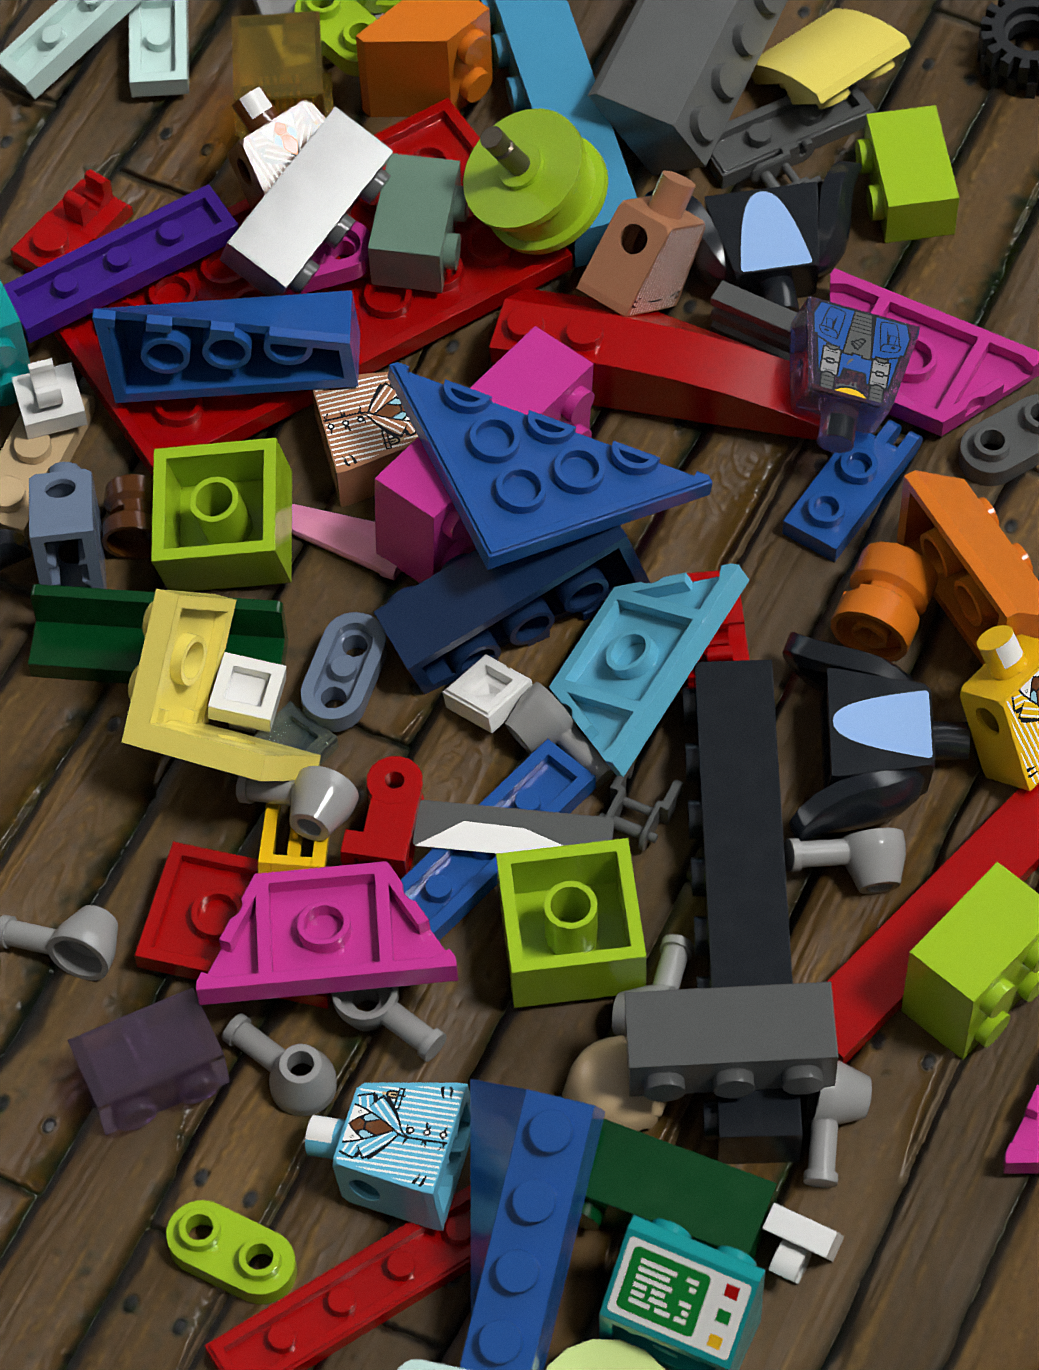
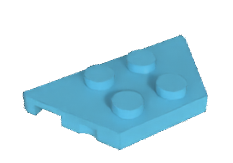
[549,563,750,777]

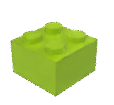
[151,438,292,592]
[496,838,646,1008]
[901,862,1039,1060]

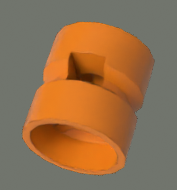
[830,541,939,662]

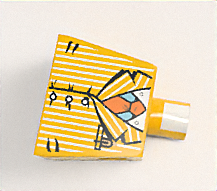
[960,625,1039,791]

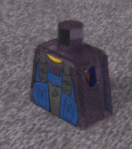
[789,296,920,453]

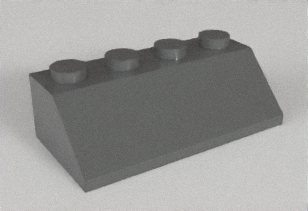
[588,0,788,176]

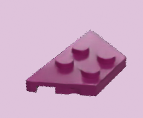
[829,268,1039,436]
[196,861,459,1005]

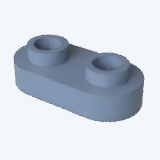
[301,612,387,732]

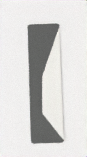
[413,800,614,854]

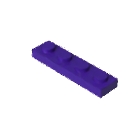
[3,184,239,343]

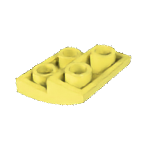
[751,8,911,109]

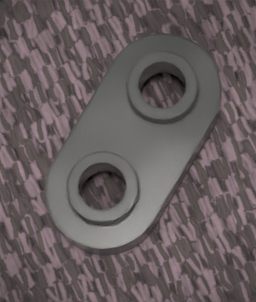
[959,394,1039,486]

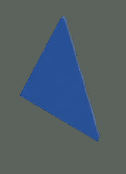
[388,362,713,570]

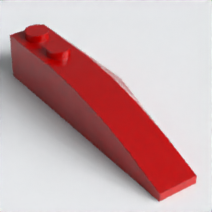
[489,289,864,446]

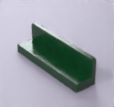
[28,584,289,684]

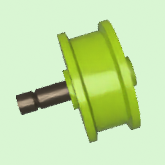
[463,108,608,255]

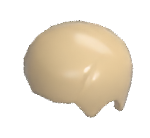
[562,1035,667,1131]

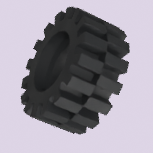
[977,0,1039,99]

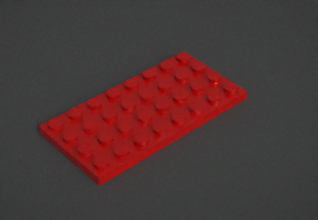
[53,98,572,477]

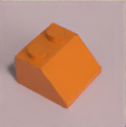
[356,0,493,117]

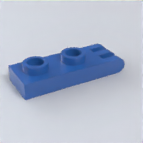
[782,409,923,562]

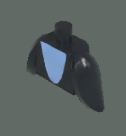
[645,161,863,314]
[782,631,970,841]

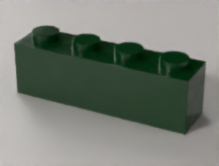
[519,1087,777,1260]

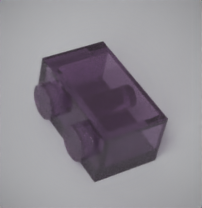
[67,987,230,1135]

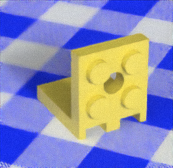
[122,589,321,781]

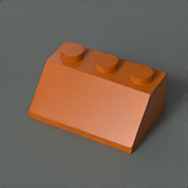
[896,470,1039,665]

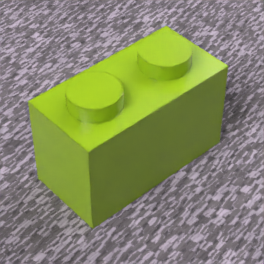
[855,105,959,243]

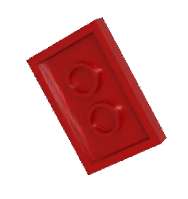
[135,841,332,1009]

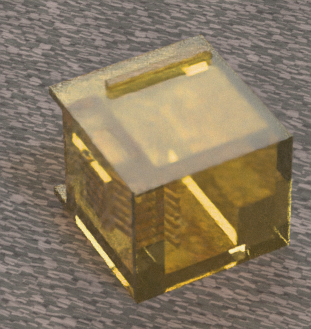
[231,11,333,141]

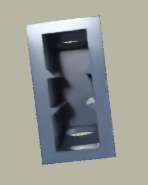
[29,462,107,589]

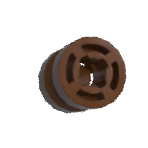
[101,474,153,560]

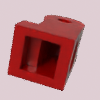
[340,756,424,880]

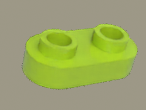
[295,0,377,77]
[166,1200,297,1305]

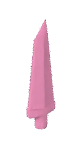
[292,504,402,581]

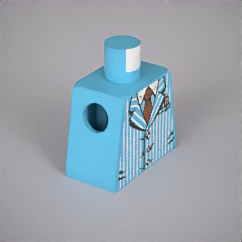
[305,1083,470,1231]

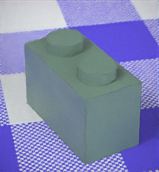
[368,153,470,293]

